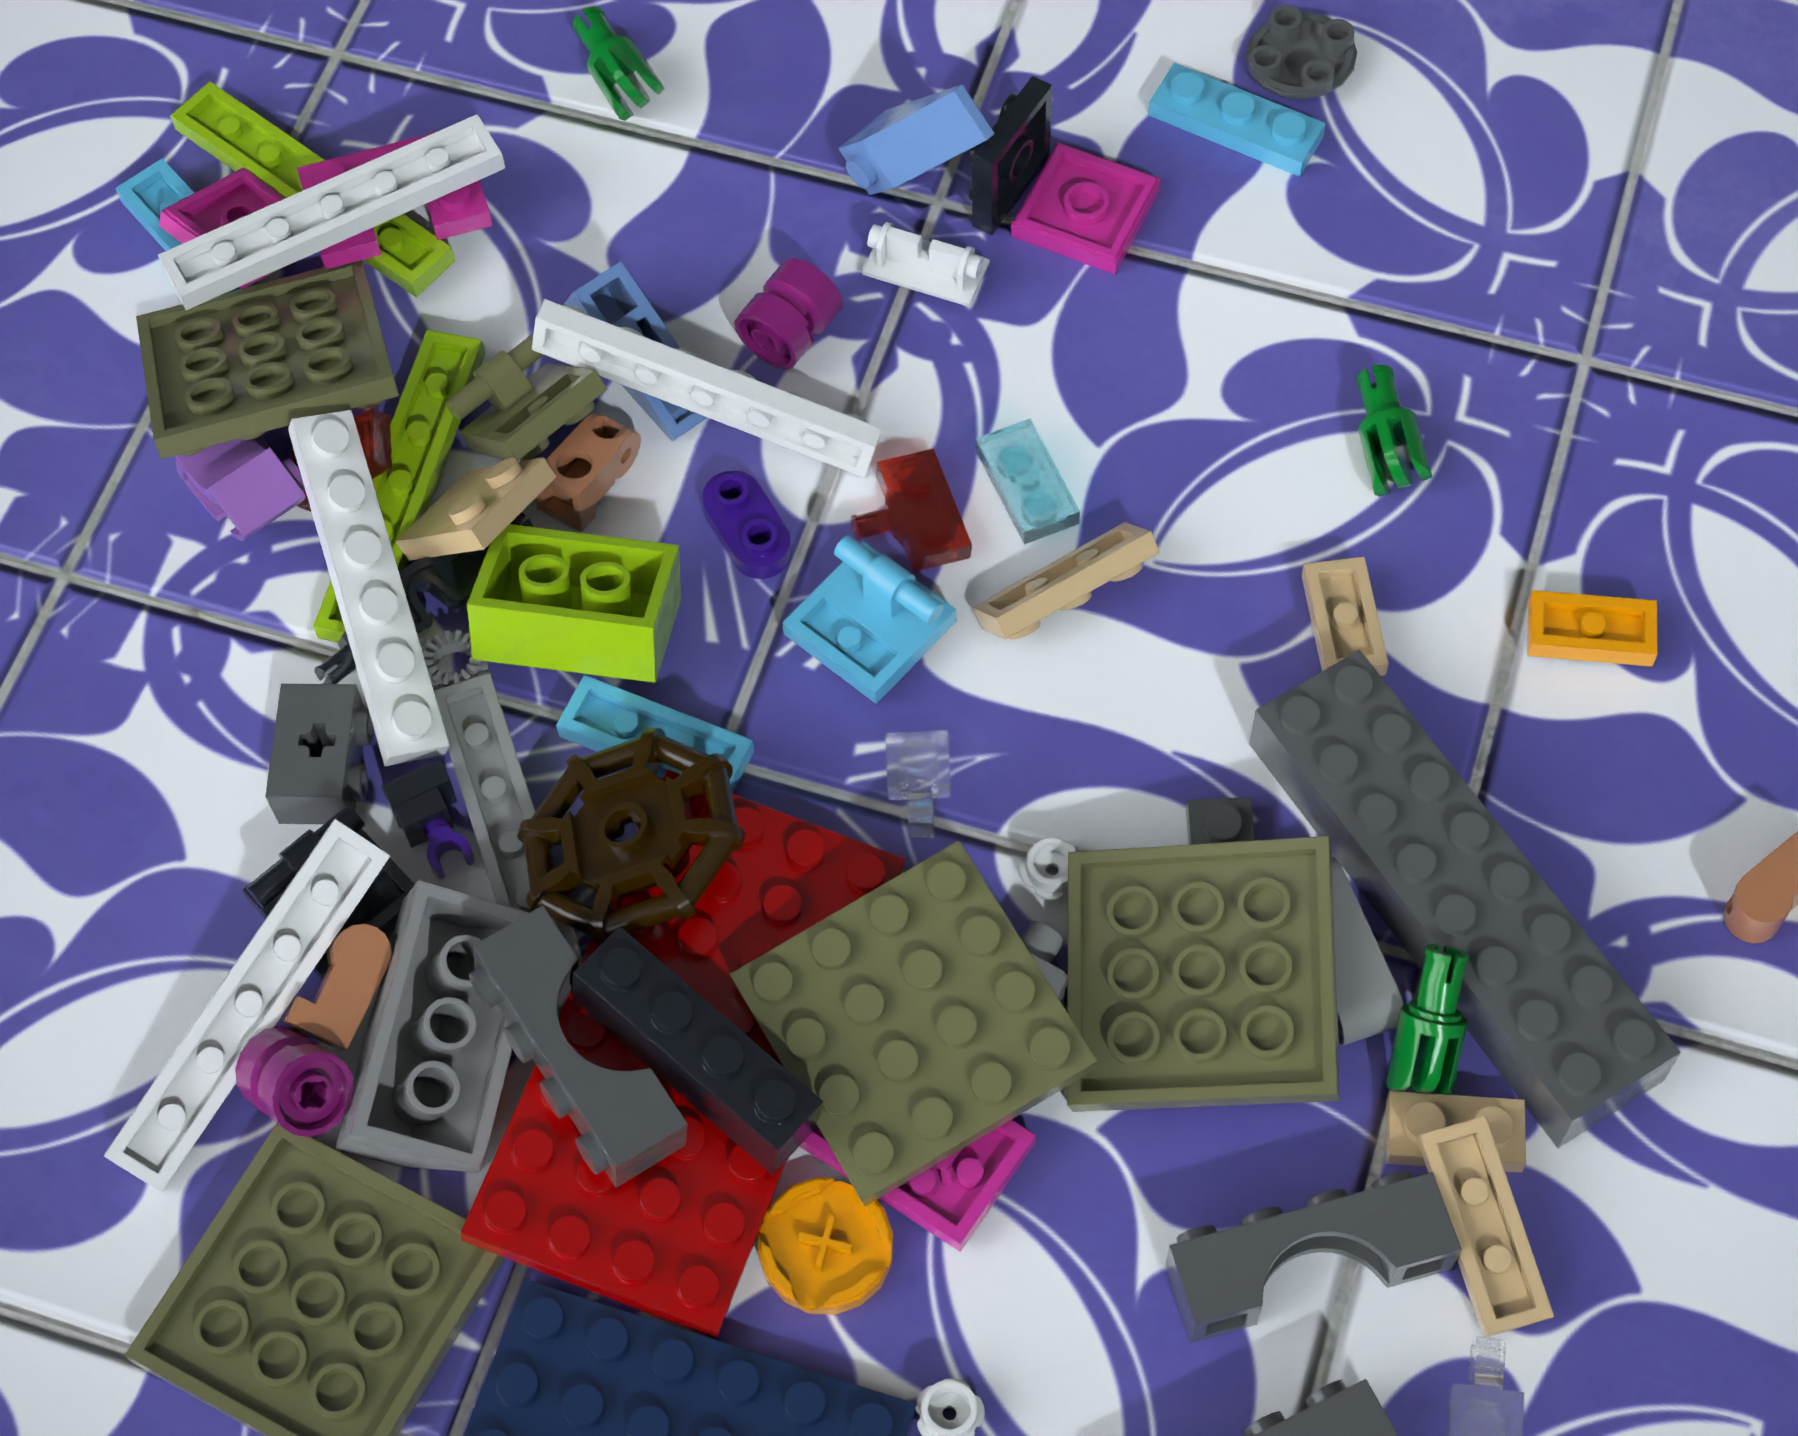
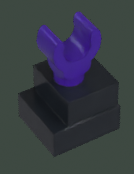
[381,759,474,879]

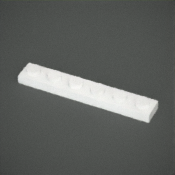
[158,114,505,310]
[532,299,882,478]
[288,410,450,766]
[104,819,390,1192]

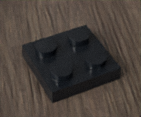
[968,76,1052,236]

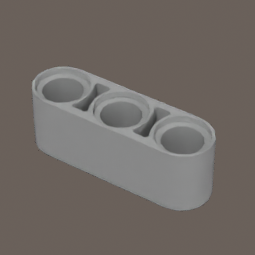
[1332,856,1404,1046]

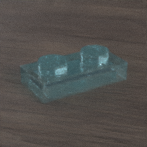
[976,418,1080,545]

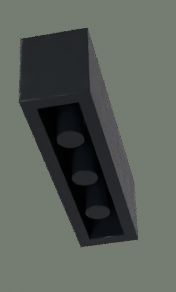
[573,926,824,1175]

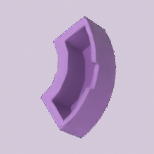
[175,436,306,541]

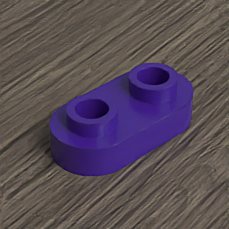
[702,471,792,579]

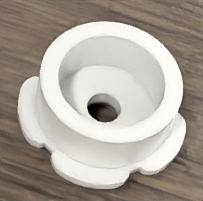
[1020,838,1077,900]
[916,1379,985,1436]

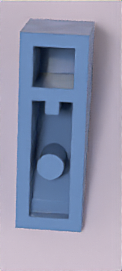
[838,84,995,195]
[562,261,708,441]

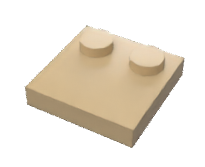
[395,457,556,561]

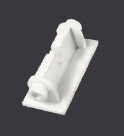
[862,222,990,307]

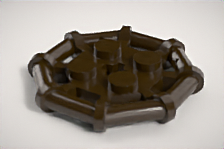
[517,728,745,946]

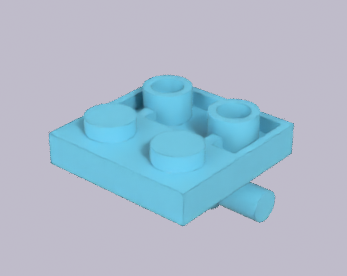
[782,535,957,704]

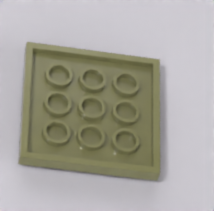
[136,260,399,459]
[1067,836,1340,1112]
[730,841,1098,1207]
[125,1124,505,1436]

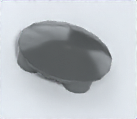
[1246,5,1357,99]

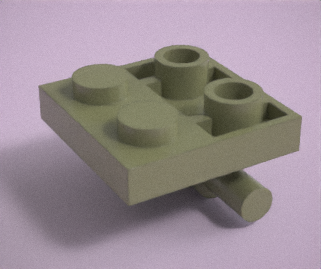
[445,332,607,461]

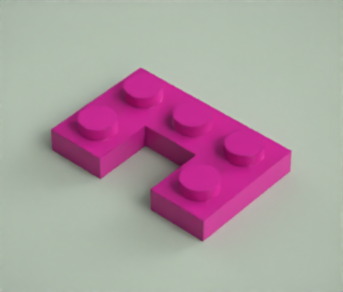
[297,132,493,270]
[799,1120,1036,1252]

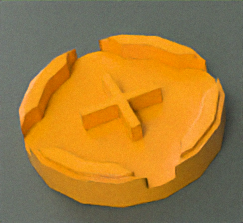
[757,1177,894,1315]

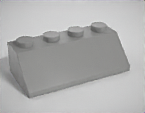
[335,880,529,1173]

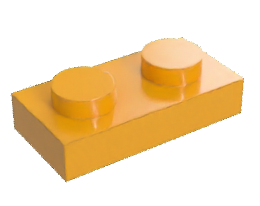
[1527,590,1658,667]

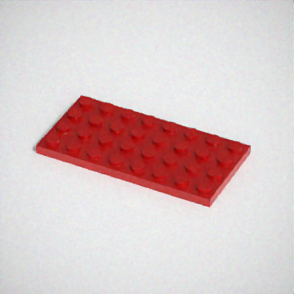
[460,769,906,1340]

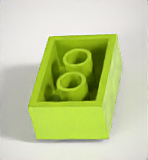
[467,524,681,683]

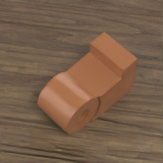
[536,411,641,532]
[1723,831,1798,944]
[280,924,392,1051]

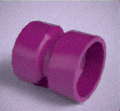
[734,258,843,370]
[235,1026,354,1137]

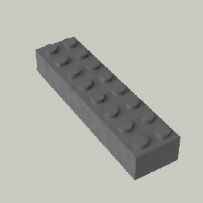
[1249,650,1681,1148]

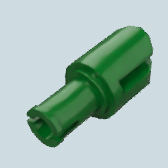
[572,6,664,121]
[1356,365,1432,497]
[1386,944,1470,1095]

